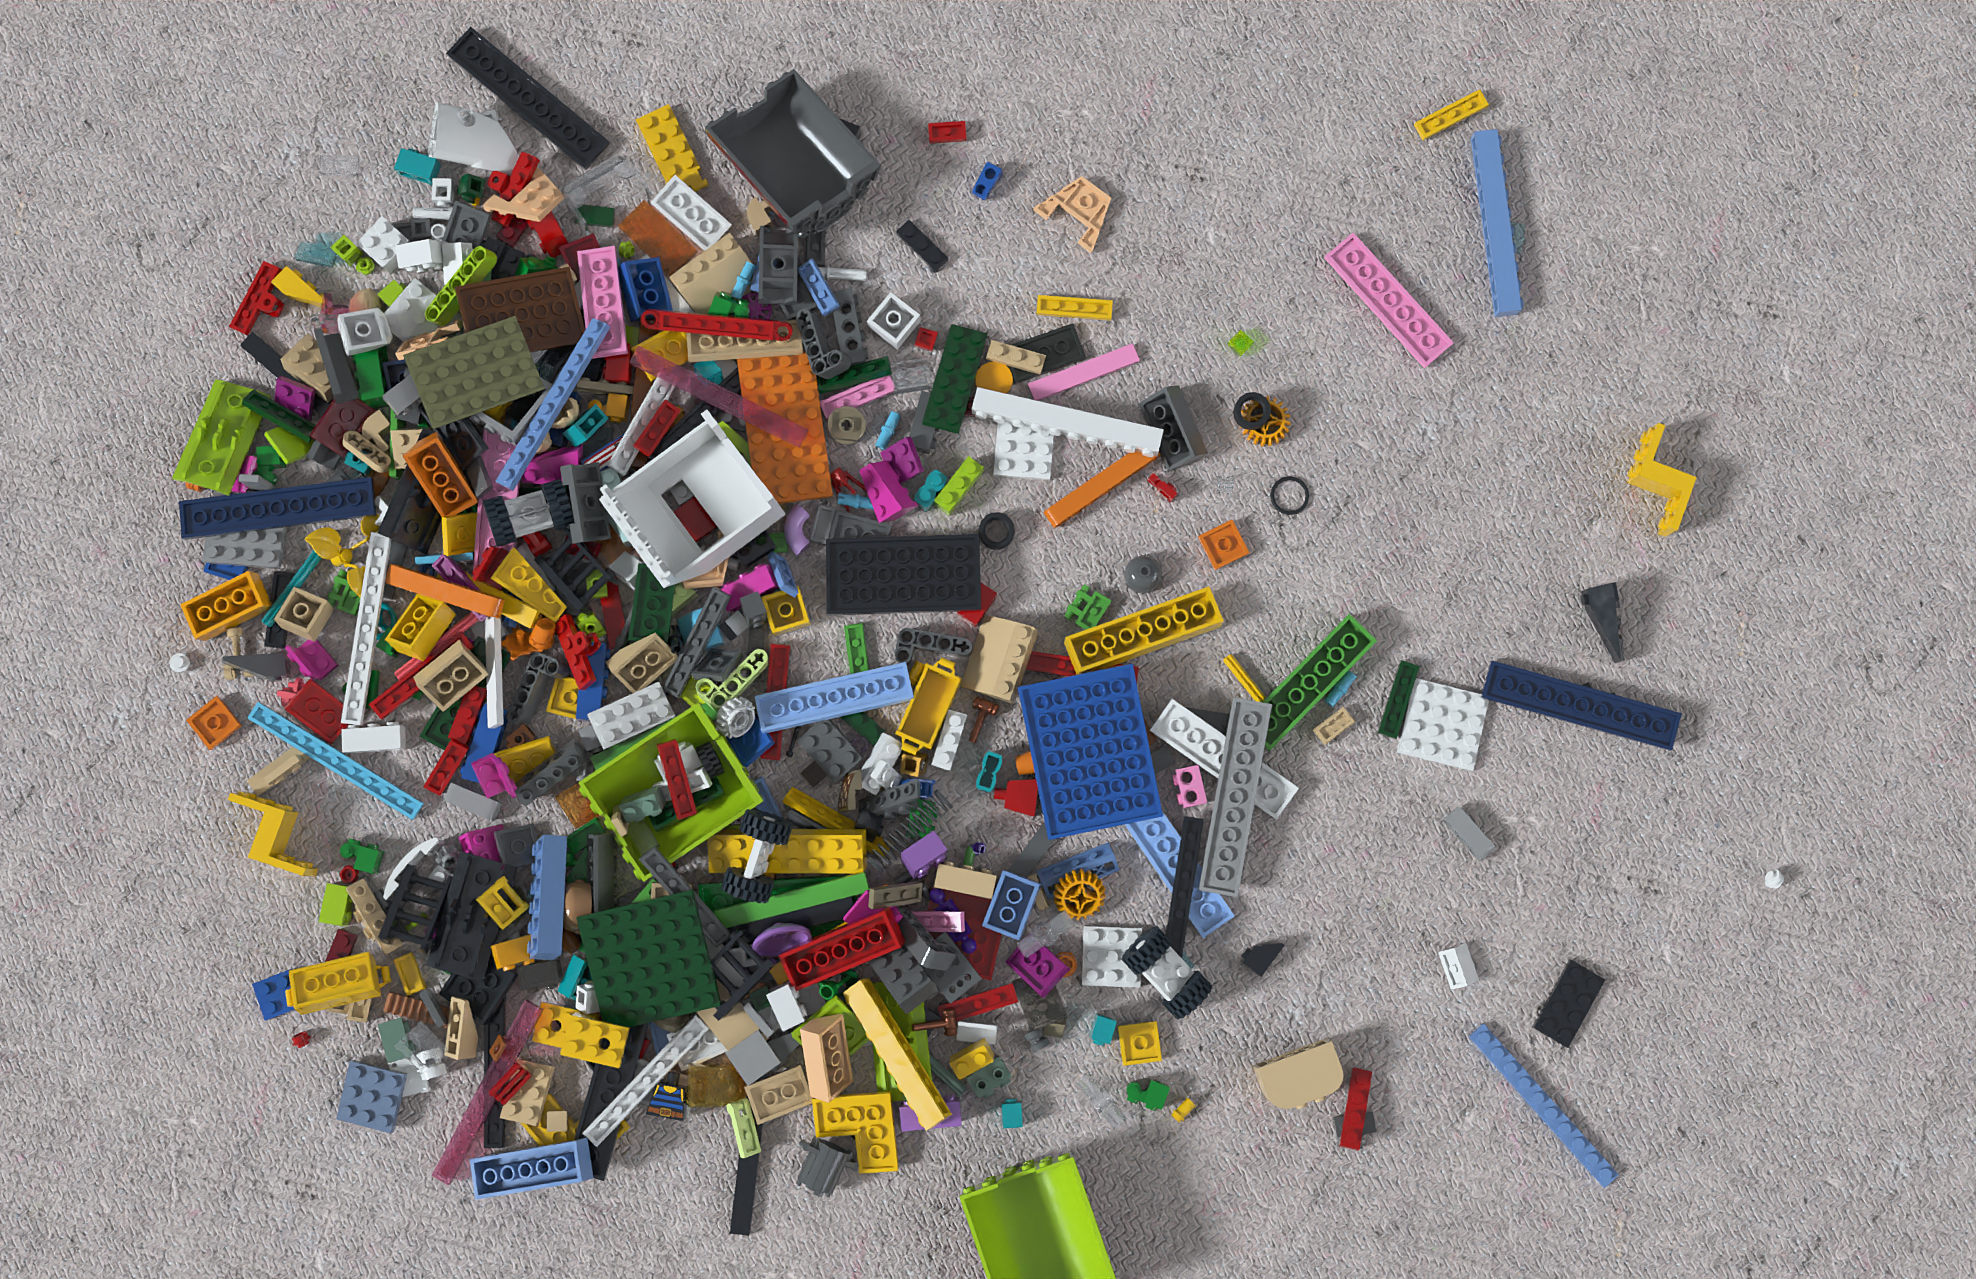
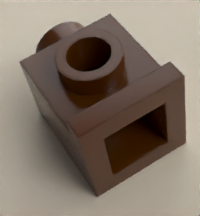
[506,724,538,748]

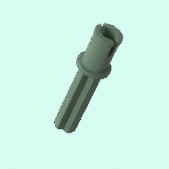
[929,1053,966,1096]

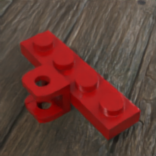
[487,152,540,227]
[229,261,285,336]
[555,614,601,690]

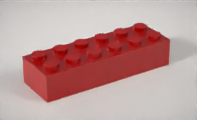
[778,906,906,991]

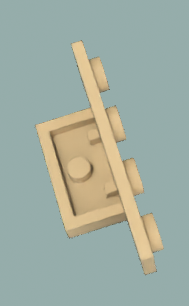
[247,747,311,795]
[346,879,403,955]

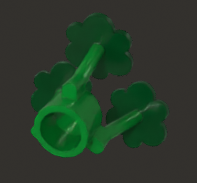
[818,969,858,1003]

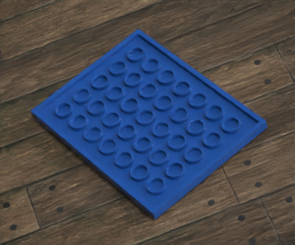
[1017,663,1163,840]

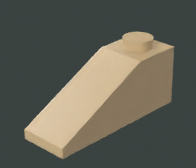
[444,996,478,1060]

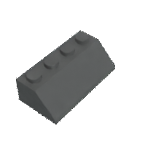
[1139,385,1208,472]
[587,832,617,913]

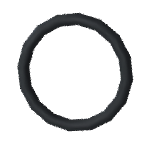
[1270,476,1310,515]

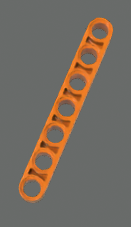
[1043,451,1161,529]
[385,564,505,618]

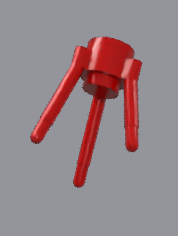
[830,467,867,512]

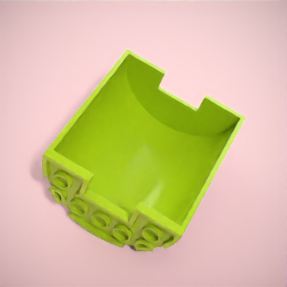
[578,703,764,882]
[959,1152,1116,1279]

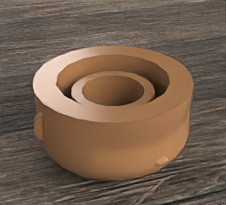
[563,879,592,934]

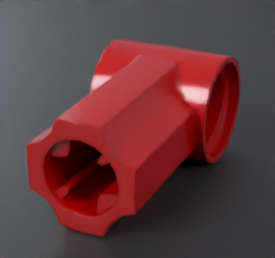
[522,531,553,557]

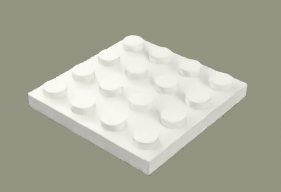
[1396,678,1489,771]

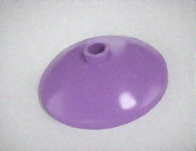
[752,923,812,957]

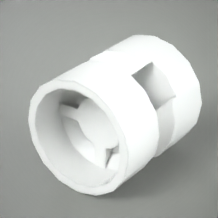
[416,1047,448,1081]

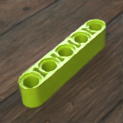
[425,246,497,326]

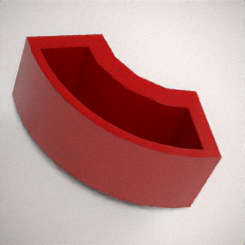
[527,211,568,258]

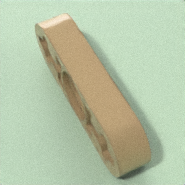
[343,431,391,473]

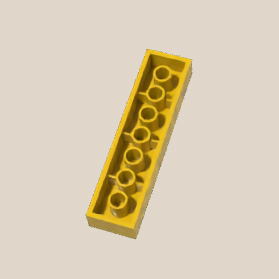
[1064,586,1224,675]
[707,829,867,874]

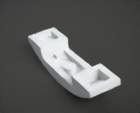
[383,838,445,901]

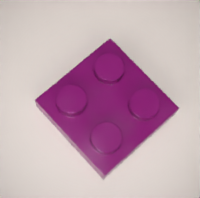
[274,376,315,422]
[880,436,924,485]

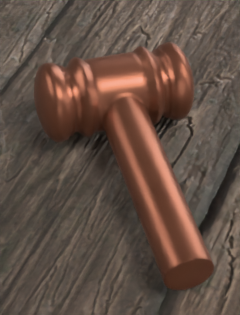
[968,696,999,743]
[912,1008,958,1036]

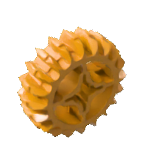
[1240,396,1291,447]
[1053,869,1106,921]

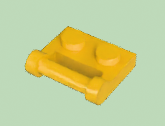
[476,876,529,930]

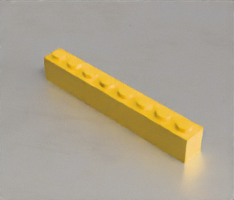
[843,978,952,1131]

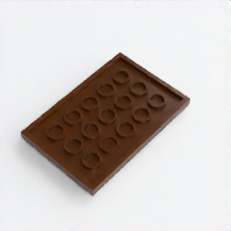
[455,267,585,353]

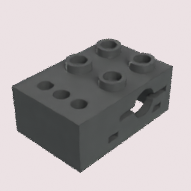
[919,932,982,1004]

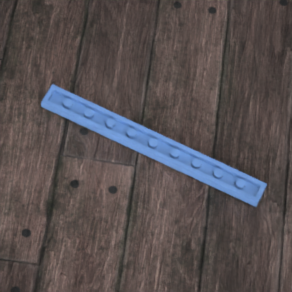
[495,318,610,491]
[1468,1023,1619,1188]

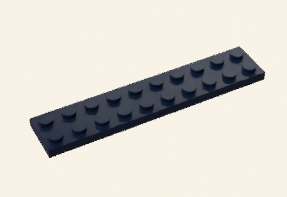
[179,477,376,540]
[1481,661,1682,751]

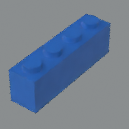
[576,642,611,722]
[460,704,508,783]

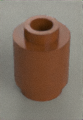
[562,928,582,955]

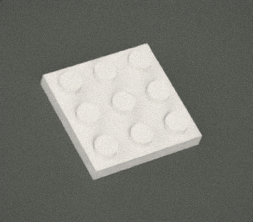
[384,278,460,342]
[993,422,1054,480]
[1081,926,1142,988]

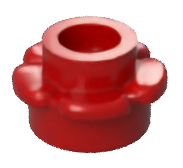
[340,865,359,884]
[291,1031,311,1048]

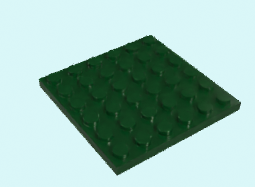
[576,889,722,1027]

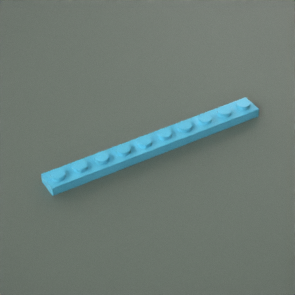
[247,702,424,820]

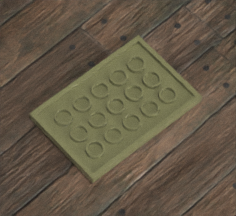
[403,316,545,429]

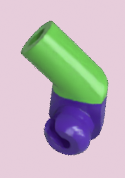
[963,842,986,866]

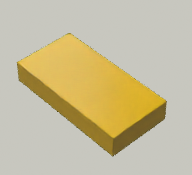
[393,952,427,996]

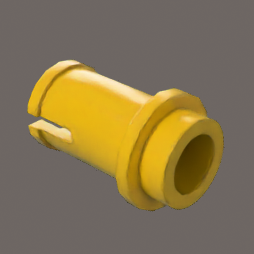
[909,660,925,686]
[1171,1097,1196,1123]

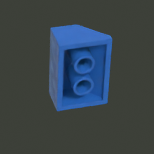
[618,257,673,323]

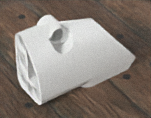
[428,102,519,175]

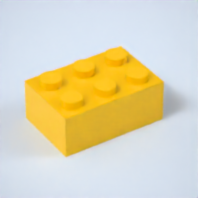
[385,593,456,661]

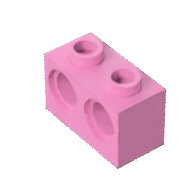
[1172,765,1207,808]

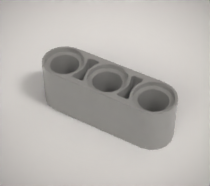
[443,782,502,821]
[1443,806,1496,862]

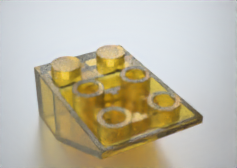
[686,1063,747,1107]

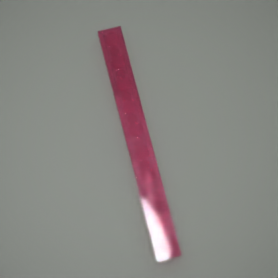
[630,345,809,448]
[431,1000,544,1185]

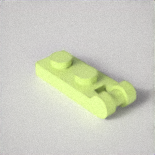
[727,1098,761,1158]

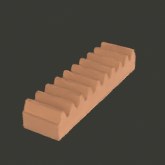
[383,991,450,1029]

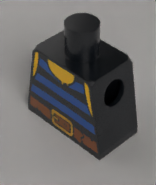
[646,1072,687,1121]

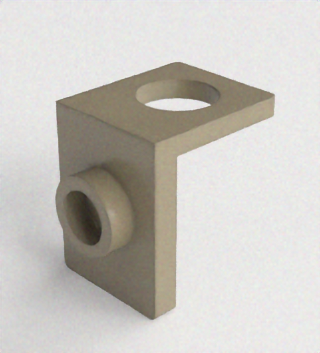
[1043,1010,1066,1038]

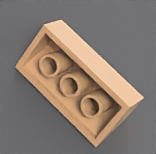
[800,1014,853,1102]

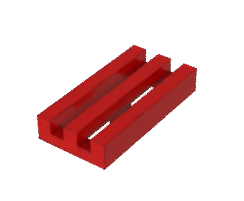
[489,1062,532,1106]

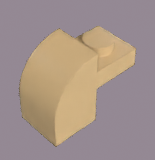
[747,197,773,237]
[362,410,391,456]

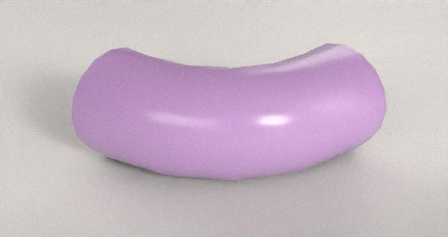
[784,503,811,556]

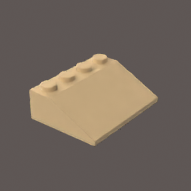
[669,233,755,314]
[960,615,1038,704]

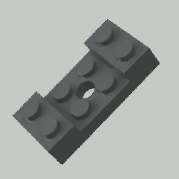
[758,226,798,305]
[560,462,611,544]

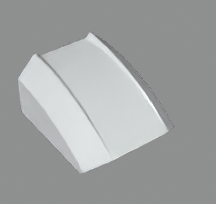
[337,308,393,356]

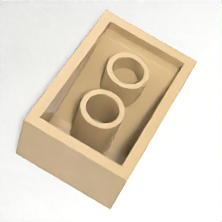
[605,633,678,693]

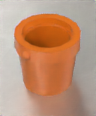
[529,618,556,650]
[1015,751,1035,775]
[1056,952,1077,977]

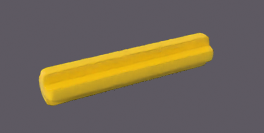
[1223,654,1266,702]

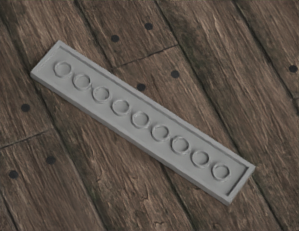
[1199,697,1272,897]

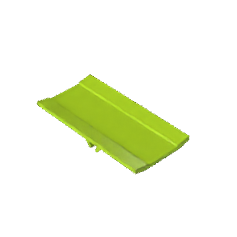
[172,379,271,496]
[872,982,932,1101]

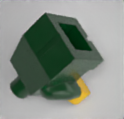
[457,173,485,206]

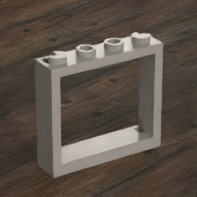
[468,377,552,446]

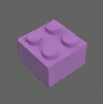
[900,831,947,880]

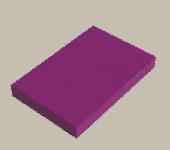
[1005,933,1070,998]

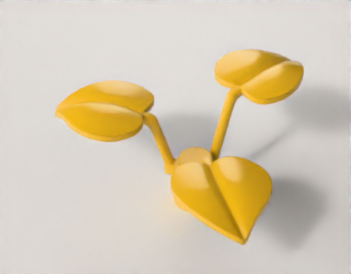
[305,514,380,598]

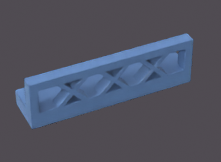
[1036,842,1119,899]

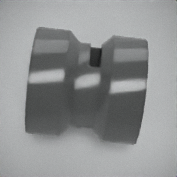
[1024,1026,1050,1053]

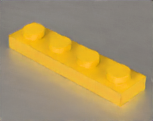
[1414,89,1489,141]
[1036,295,1113,321]

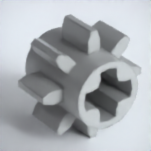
[571,761,595,782]
[435,844,460,869]

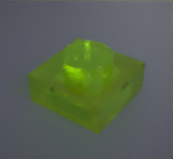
[1227,329,1254,357]

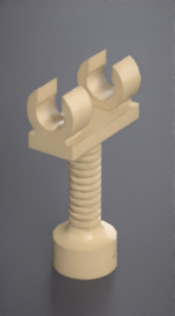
[223,628,254,680]

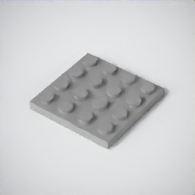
[202,490,287,569]

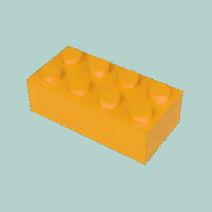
[180,571,272,641]

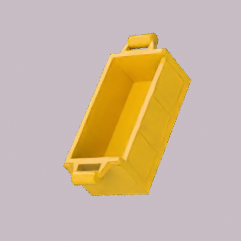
[895,657,962,755]
[285,951,391,1015]

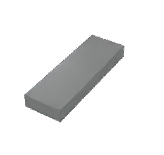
[239,474,279,491]

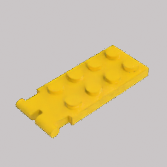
[635,104,709,192]

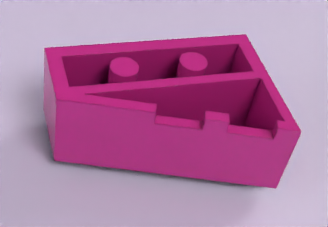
[522,443,583,486]
[859,461,918,523]
[721,563,779,612]

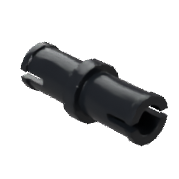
[668,625,684,655]

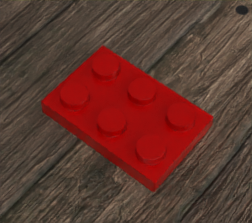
[284,678,349,744]

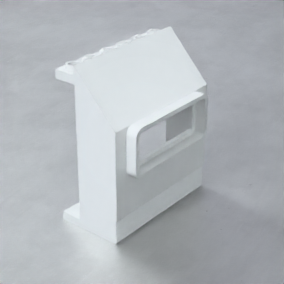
[599,410,785,588]

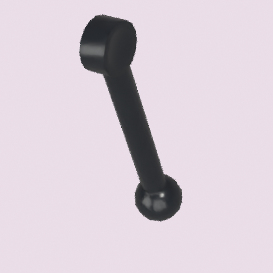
[786,725,802,757]

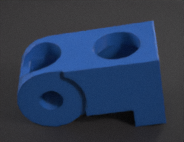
[972,161,1003,201]

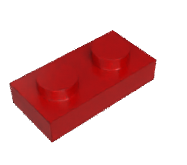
[928,121,966,144]

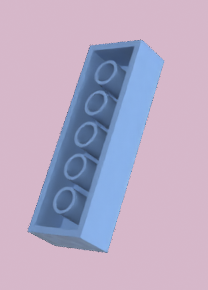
[527,835,567,960]
[470,1138,593,1200]

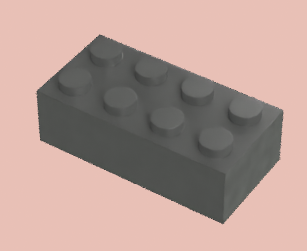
[868,944,938,1014]

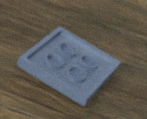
[336,1060,407,1134]

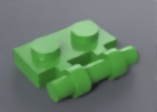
[327,569,361,616]
[1064,584,1111,630]

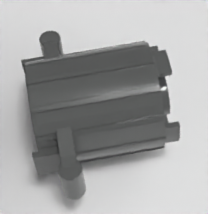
[796,1136,859,1198]

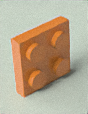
[1198,520,1249,570]
[186,696,243,750]

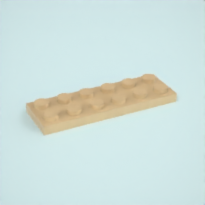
[687,320,803,362]

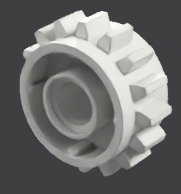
[716,697,755,738]

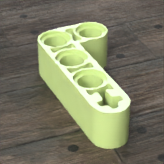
[696,649,768,712]

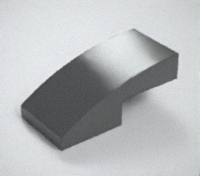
[394,218,432,242]

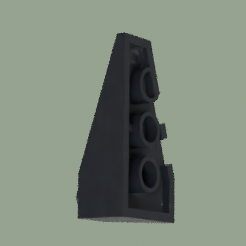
[1580,582,1625,663]

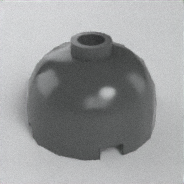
[1124,555,1162,594]

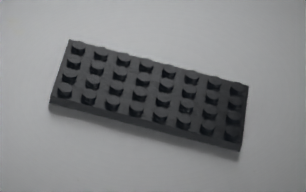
[826,534,981,616]

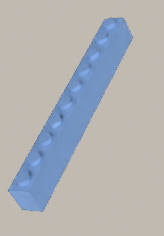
[1471,129,1524,317]

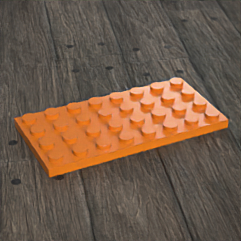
[737,351,833,504]

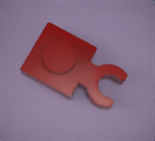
[1147,473,1178,502]

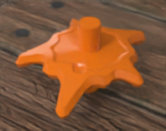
[501,625,543,661]

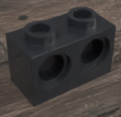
[735,530,778,569]

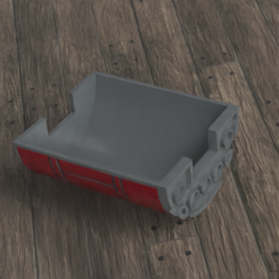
[705,69,881,237]

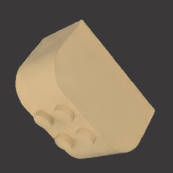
[1252,1038,1343,1109]

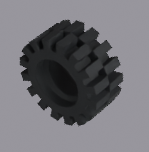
[695,741,725,779]

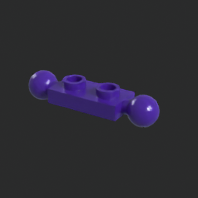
[929,888,977,954]

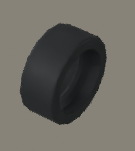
[1233,392,1271,430]
[979,512,1015,550]

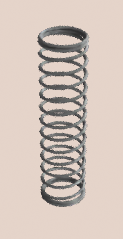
[865,789,953,874]

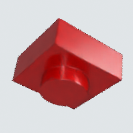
[914,327,938,352]

